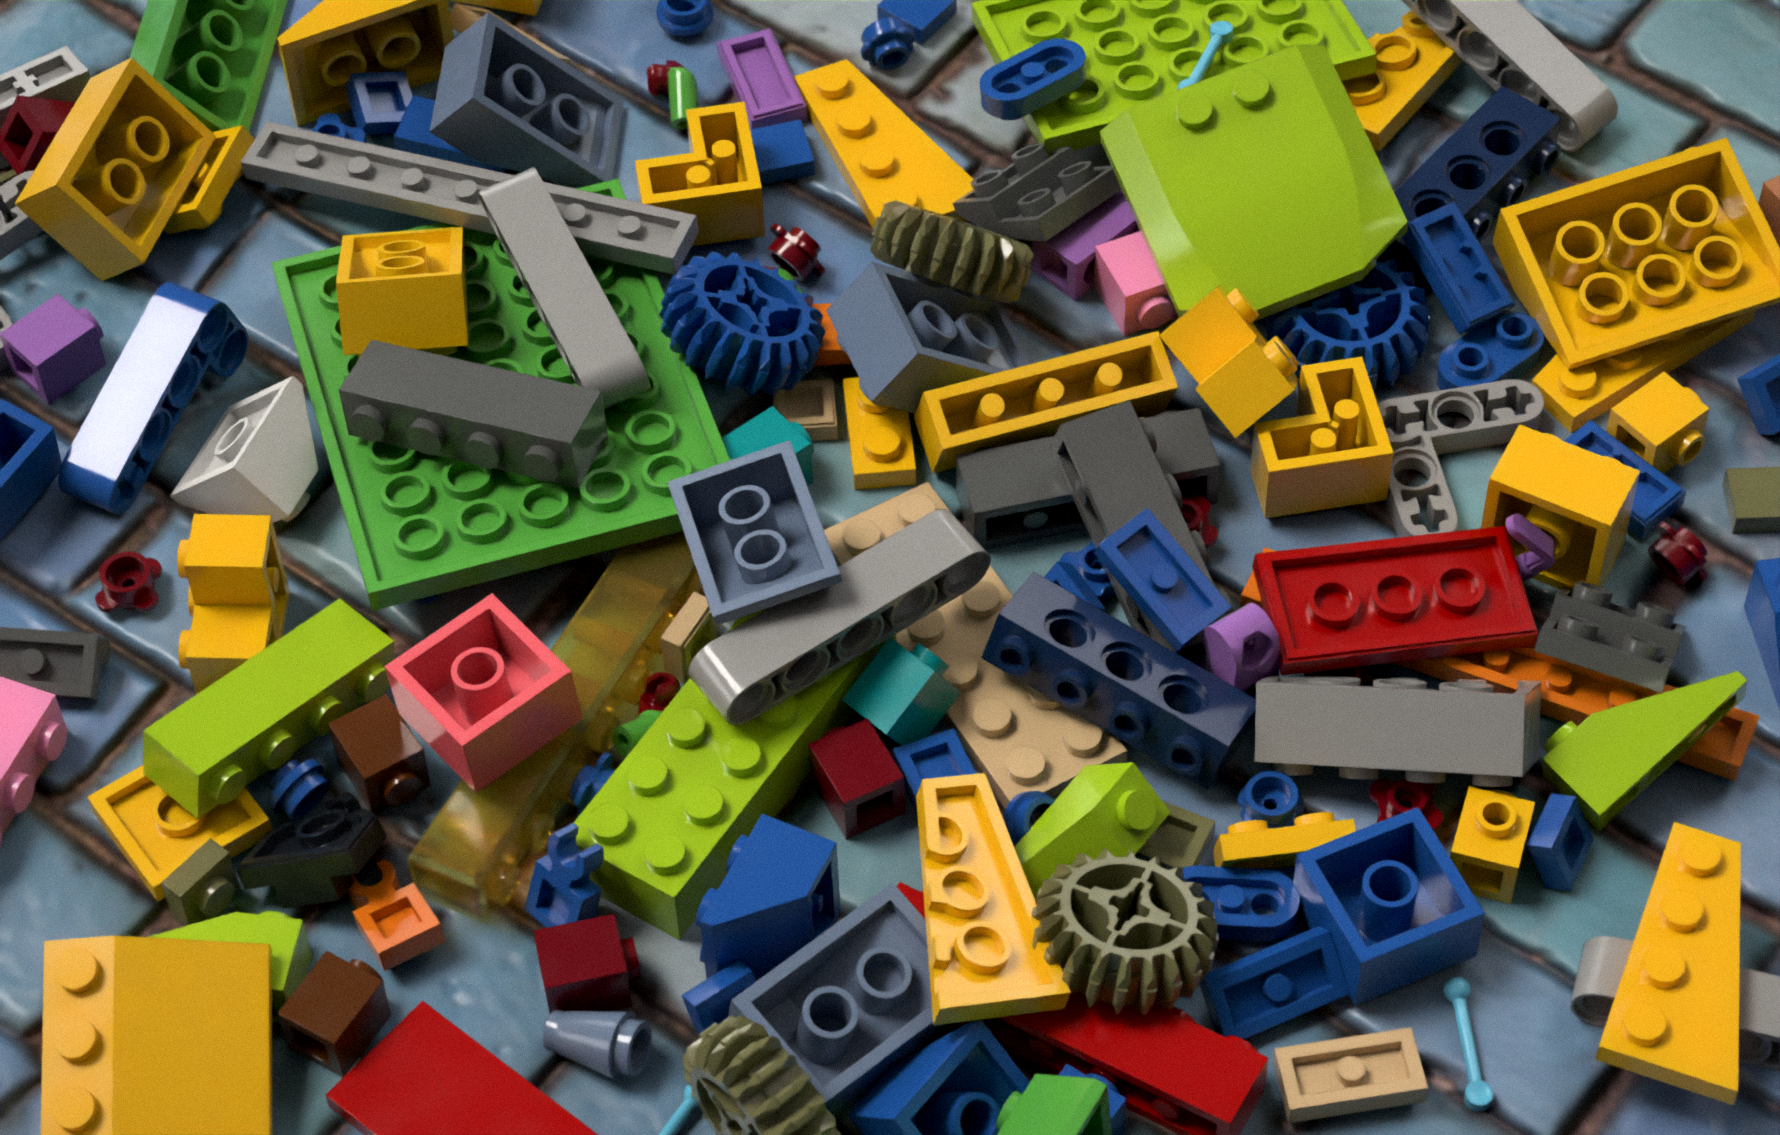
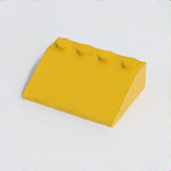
[1492,137,1780,370]
[41,935,273,1135]

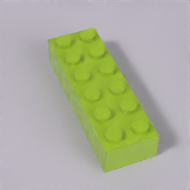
[574,608,896,940]

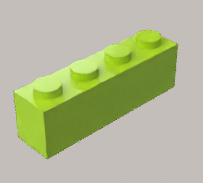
[143,598,394,819]

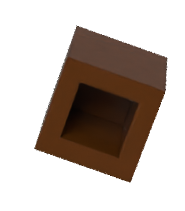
[328,694,431,814]
[277,951,391,1078]

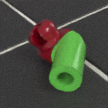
[647,60,699,130]
[612,672,681,757]

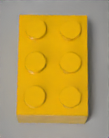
[15,58,216,281]

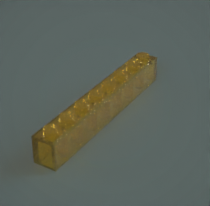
[408,531,705,924]

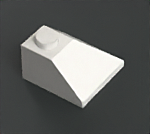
[170,376,319,523]

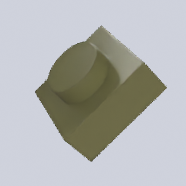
[161,838,240,926]

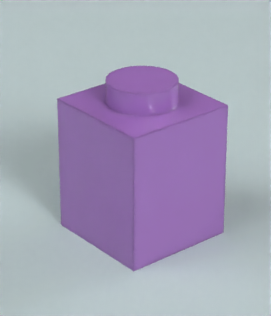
[0,294,106,405]

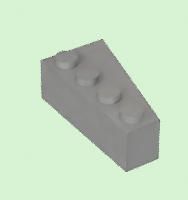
[1254,675,1541,787]

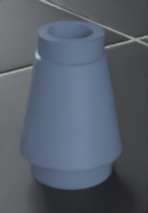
[543,1010,652,1080]

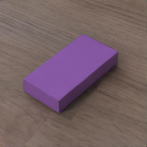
[716,28,807,129]

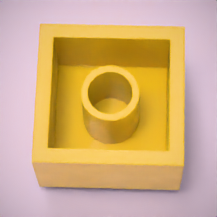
[1481,424,1640,589]

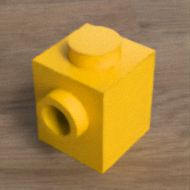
[1606,372,1710,474]
[1450,786,1535,904]

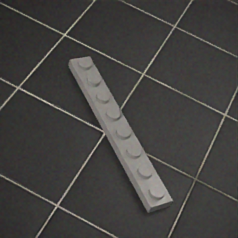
[241,121,699,274]

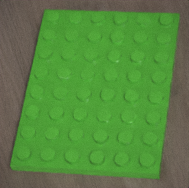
[271,178,730,611]

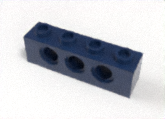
[1377,85,1561,289]
[981,572,1256,790]

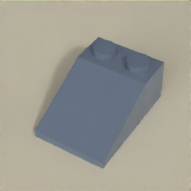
[429,12,624,187]
[826,261,1032,413]
[667,440,843,626]
[728,882,943,1119]

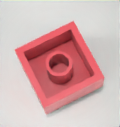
[384,594,583,793]

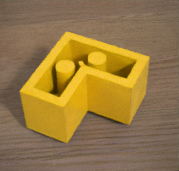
[635,102,765,246]
[1159,284,1300,438]
[1250,357,1394,519]
[177,514,290,694]

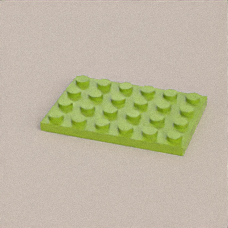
[971,0,1377,157]

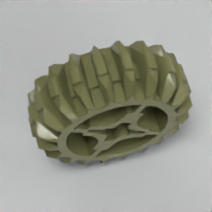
[870,200,1034,303]
[1032,848,1219,1016]
[682,1015,841,1135]

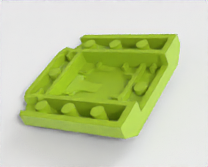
[1100,44,1408,321]

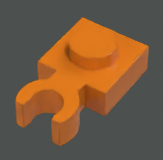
[348,859,446,971]

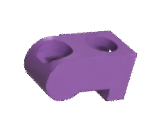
[1031,191,1139,301]
[1196,602,1281,699]

